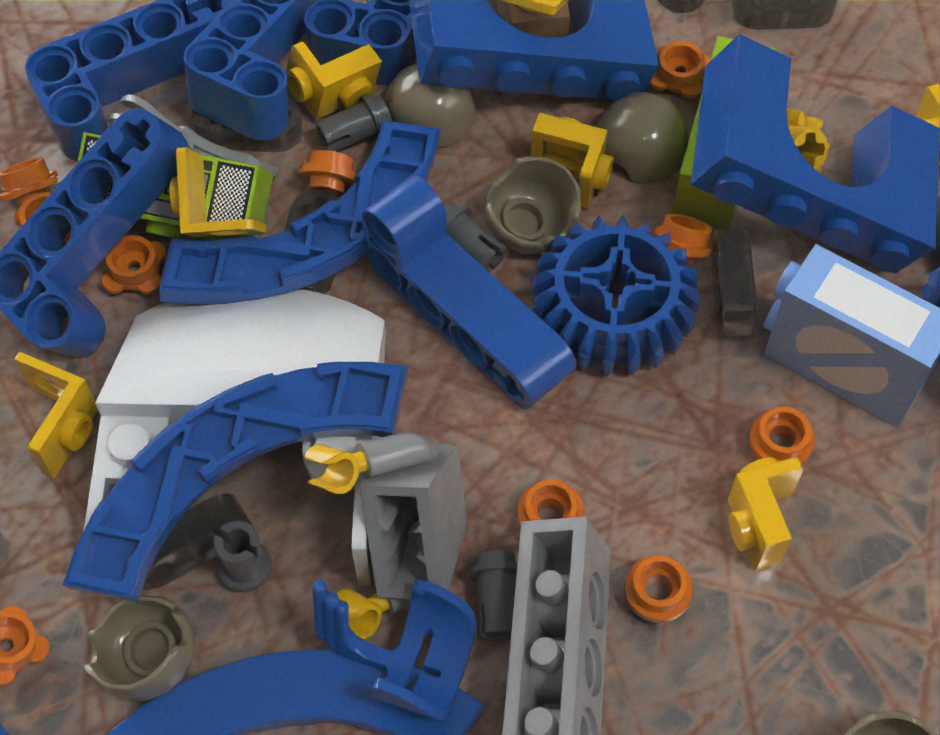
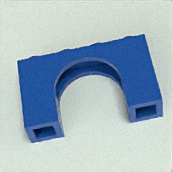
[409,0,659,101]
[690,34,940,273]

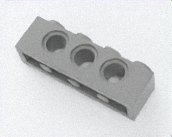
[502,516,611,735]

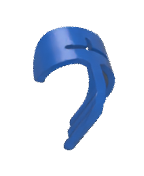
[312,579,477,721]

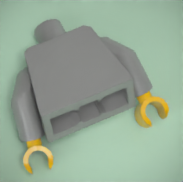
[305,432,467,639]

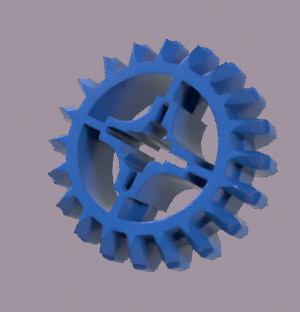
[531,215,700,377]

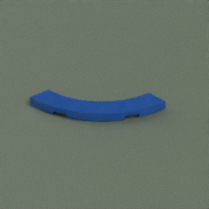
[159,120,441,304]
[63,362,408,603]
[107,649,485,735]

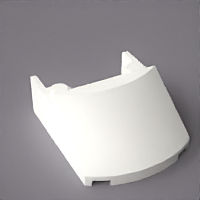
[84,289,386,586]

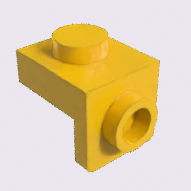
[286,41,382,120]
[531,112,614,209]
[727,457,803,571]

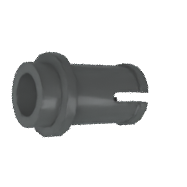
[314,94,392,151]
[444,202,508,272]
[214,520,272,592]
[469,550,517,641]

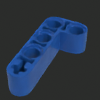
[25,0,232,161]
[184,0,317,140]
[304,0,416,85]
[0,108,188,358]
[362,175,577,409]

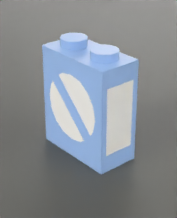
[763,244,940,428]

